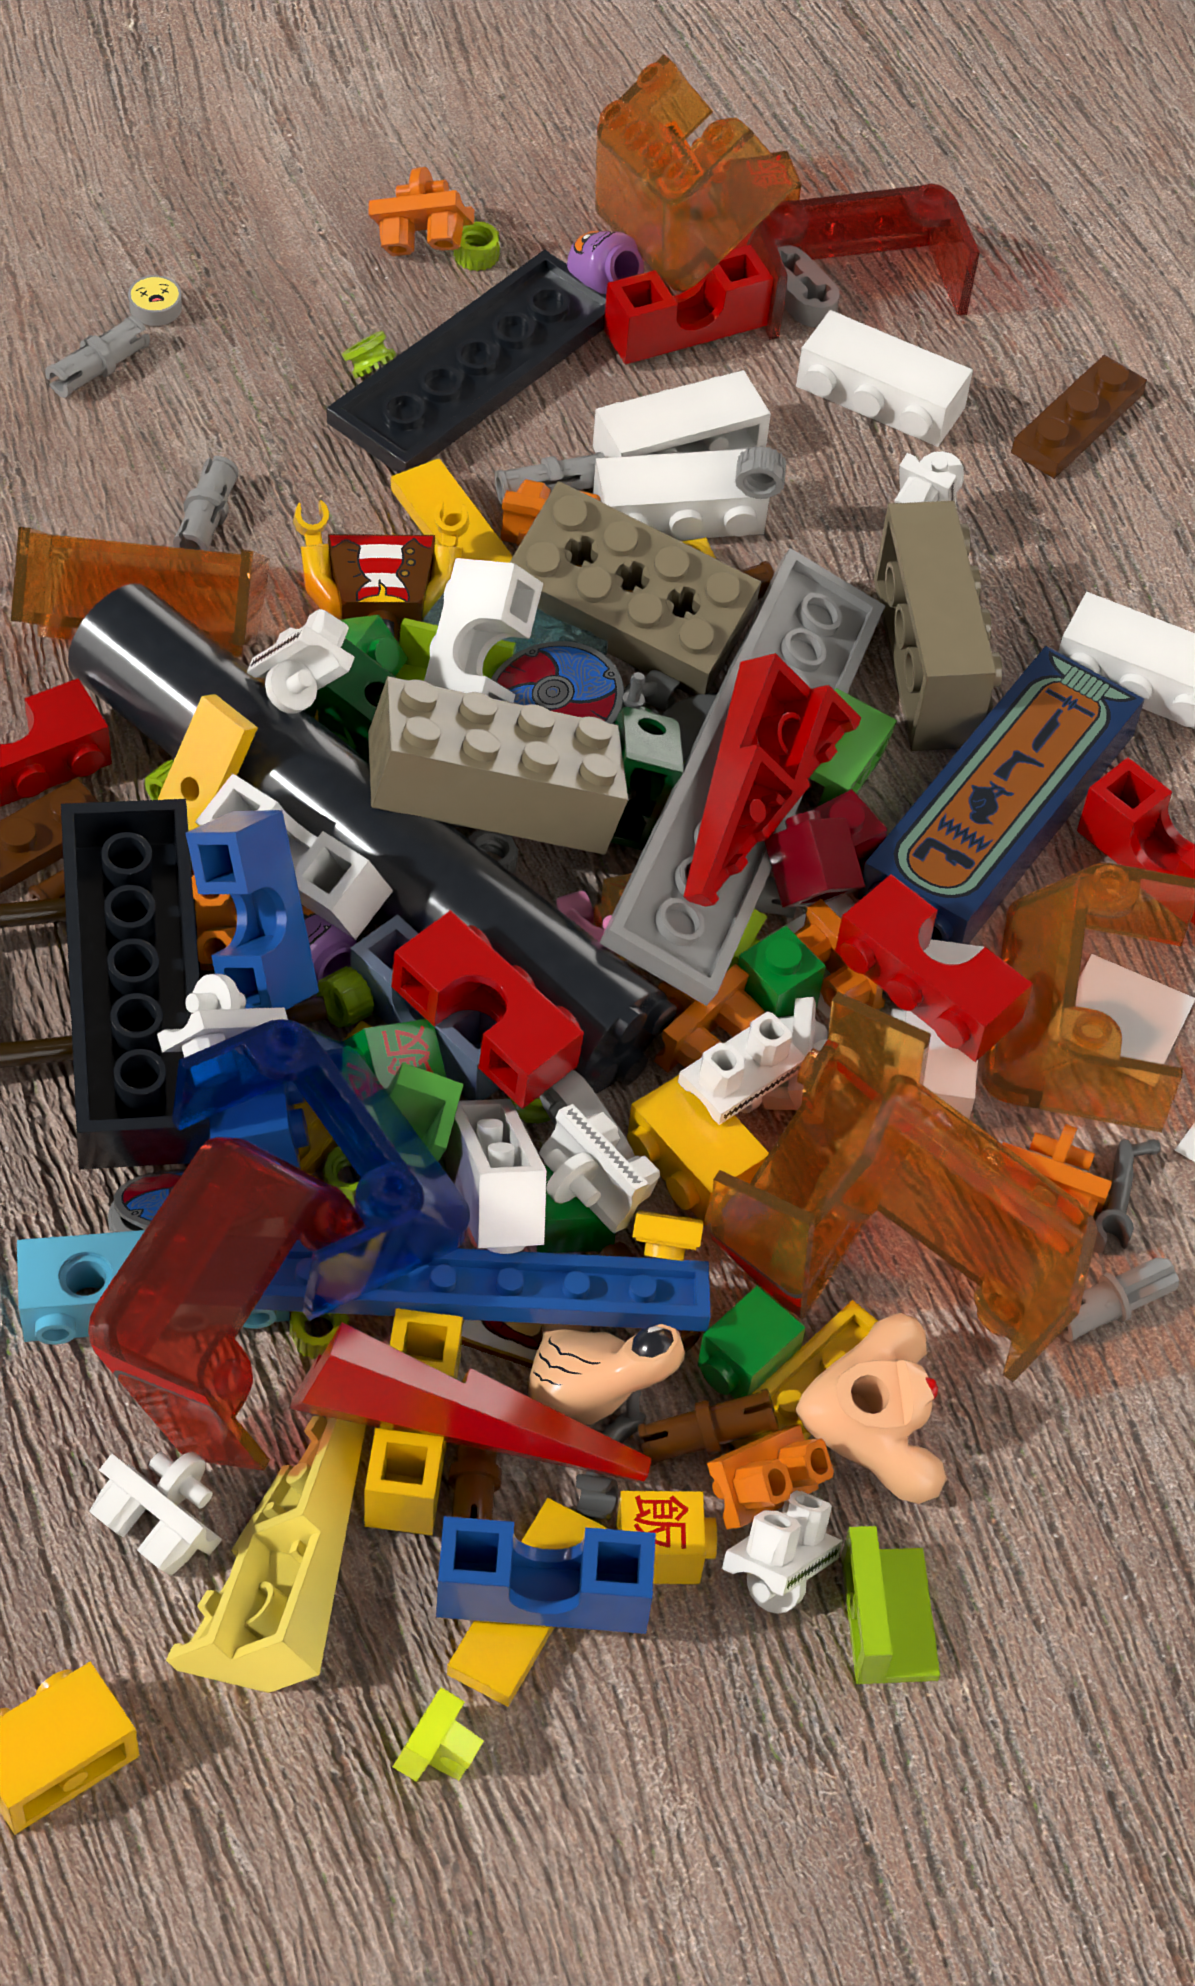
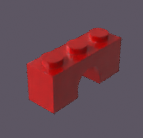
[604,244,774,365]
[0,678,112,807]
[1077,757,1195,925]
[835,874,1033,1062]
[391,910,584,1109]

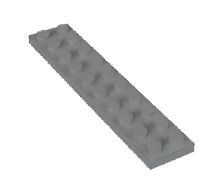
[599,548,885,1006]

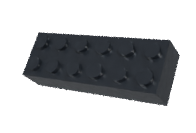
[61,799,210,1170]

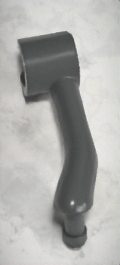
[622,670,680,712]
[1089,1138,1161,1253]

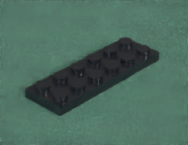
[327,249,606,474]

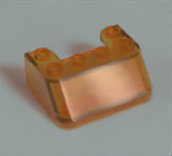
[595,54,798,291]

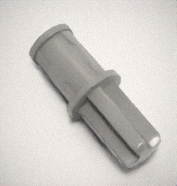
[1051,1257,1179,1342]

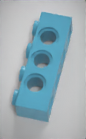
[17,1220,290,1345]

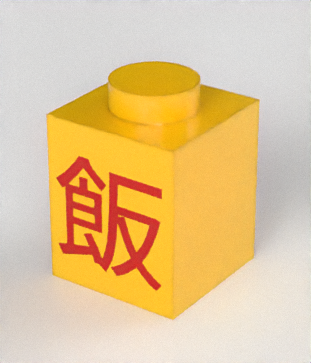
[616,1491,717,1584]

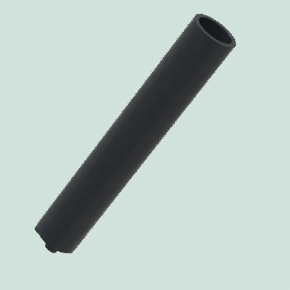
[68,584,677,1094]

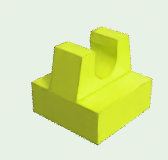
[392,1687,484,1782]

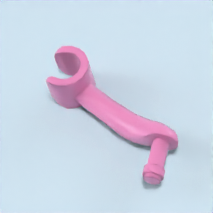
[556,891,613,952]

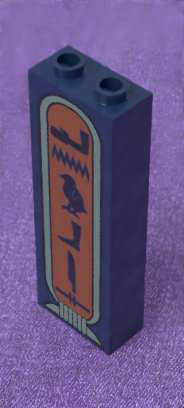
[858,646,1145,945]

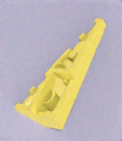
[166,1415,366,1693]

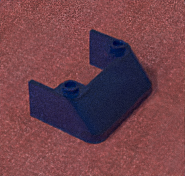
[172,1019,470,1321]

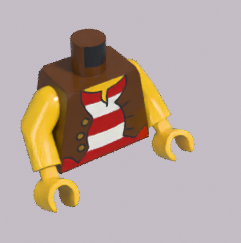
[293,500,469,644]

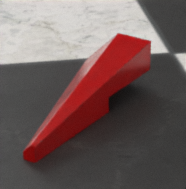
[683,653,861,907]
[289,1322,652,1482]

